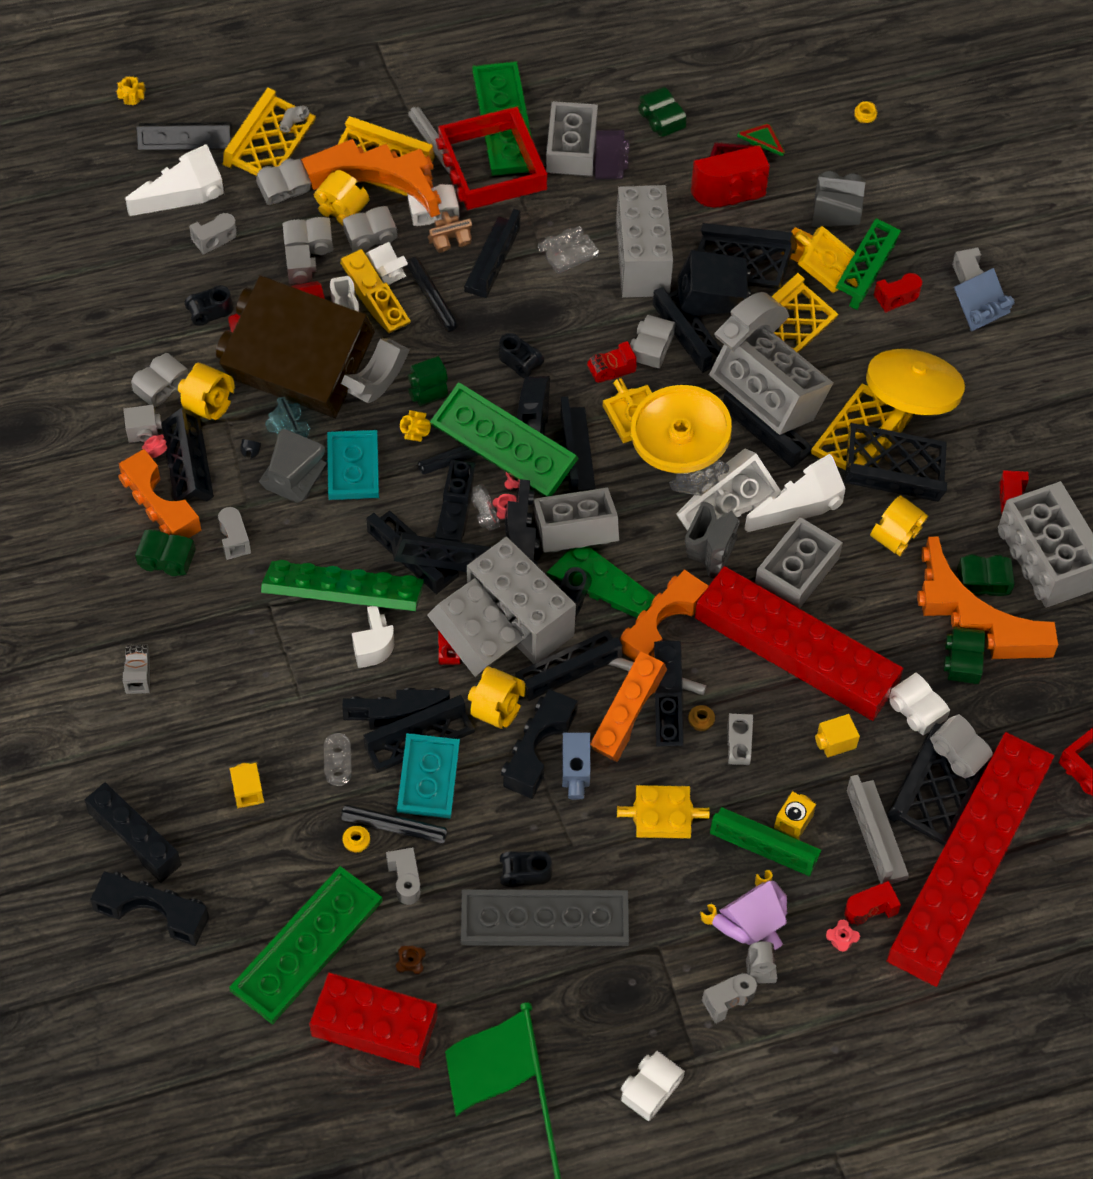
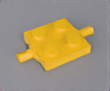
[794,226,858,293]
[603,378,652,443]
[617,785,710,838]

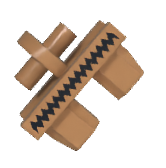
[428,211,472,253]

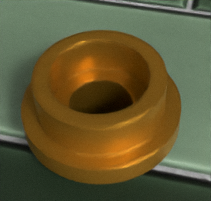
[688,705,715,731]

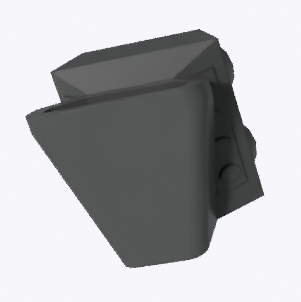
[812,171,866,227]
[259,429,327,503]
[685,502,740,577]

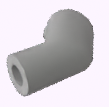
[279,106,309,133]

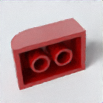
[691,145,770,208]

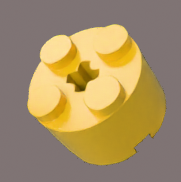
[314,170,369,225]
[178,362,235,420]
[870,495,929,556]
[468,666,525,729]

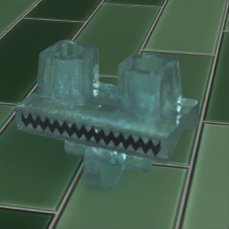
[265,397,310,438]

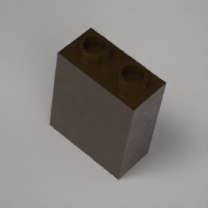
[216,275,375,419]

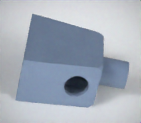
[562,733,590,800]

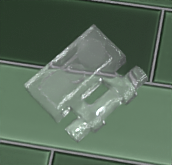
[538,226,599,274]
[669,460,729,496]

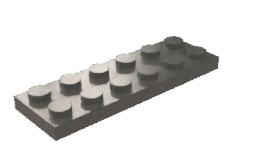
[461,890,629,946]

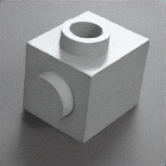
[285,245,317,284]
[123,405,162,443]

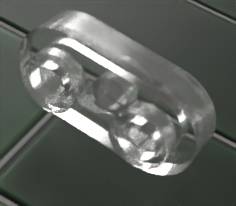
[470,484,500,531]
[324,733,352,786]

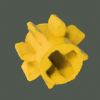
[116,76,145,105]
[400,410,431,442]

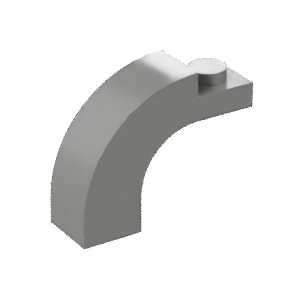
[714,292,789,352]
[341,339,410,403]

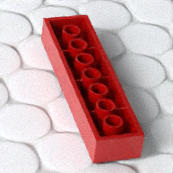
[695,566,903,721]

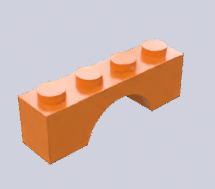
[118,449,202,538]
[620,570,709,662]
[590,651,667,762]

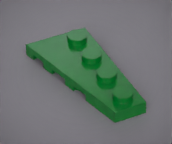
[546,546,655,618]

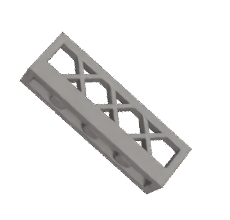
[847,775,909,884]

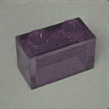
[595,130,629,179]

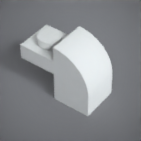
[365,242,408,285]
[352,606,394,668]

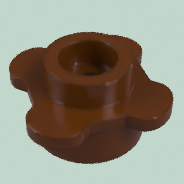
[396,946,426,974]

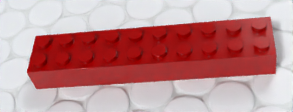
[886,732,1055,987]

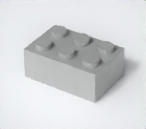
[546,101,598,176]
[533,488,619,552]
[755,517,843,609]
[427,578,524,677]

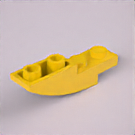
[340,249,411,333]

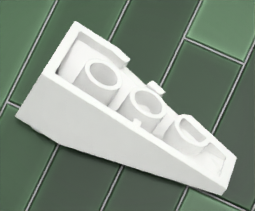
[125,145,224,216]
[676,449,781,531]
[745,454,846,532]

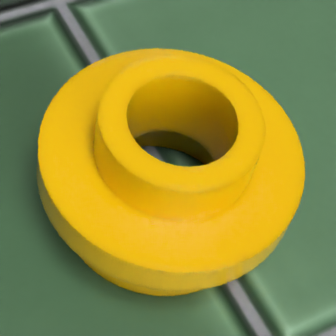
[854,102,877,123]
[343,826,370,853]

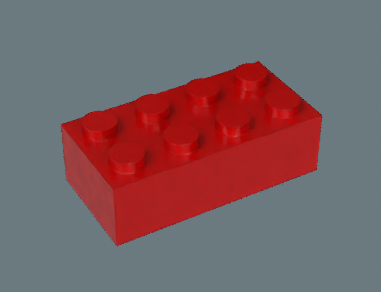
[310,972,438,1068]

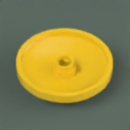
[866,349,965,415]
[631,385,732,473]

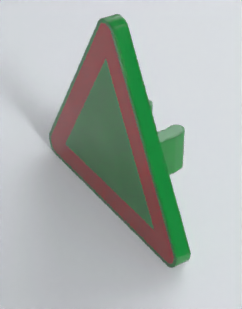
[737,123,785,156]

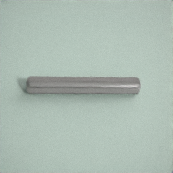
[408,107,461,175]

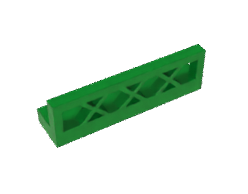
[836,218,901,310]
[710,807,821,877]

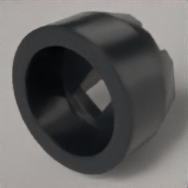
[240,439,261,458]

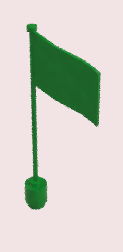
[445,1002,561,1179]

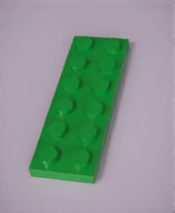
[472,61,532,176]
[430,382,579,497]
[261,560,424,611]
[229,866,383,1025]

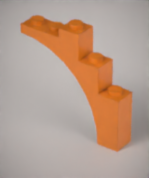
[301,139,441,217]
[917,536,1058,659]

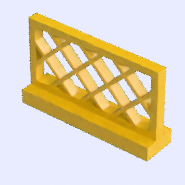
[223,88,316,176]
[337,116,435,197]
[772,273,838,353]
[811,383,913,470]

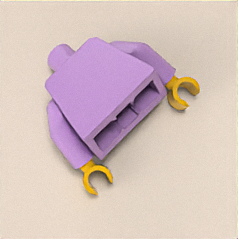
[700,870,787,950]

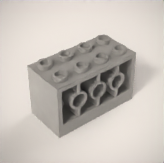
[616,185,673,298]
[709,326,833,435]
[998,481,1093,608]
[467,536,576,664]

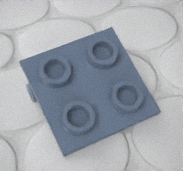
[954,268,1014,331]

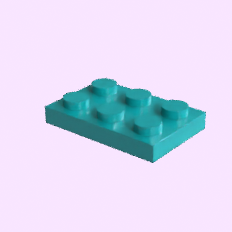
[327,430,379,500]
[397,733,460,819]

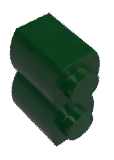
[638,87,686,137]
[408,356,448,407]
[135,530,196,576]
[957,554,1014,596]
[943,627,985,684]

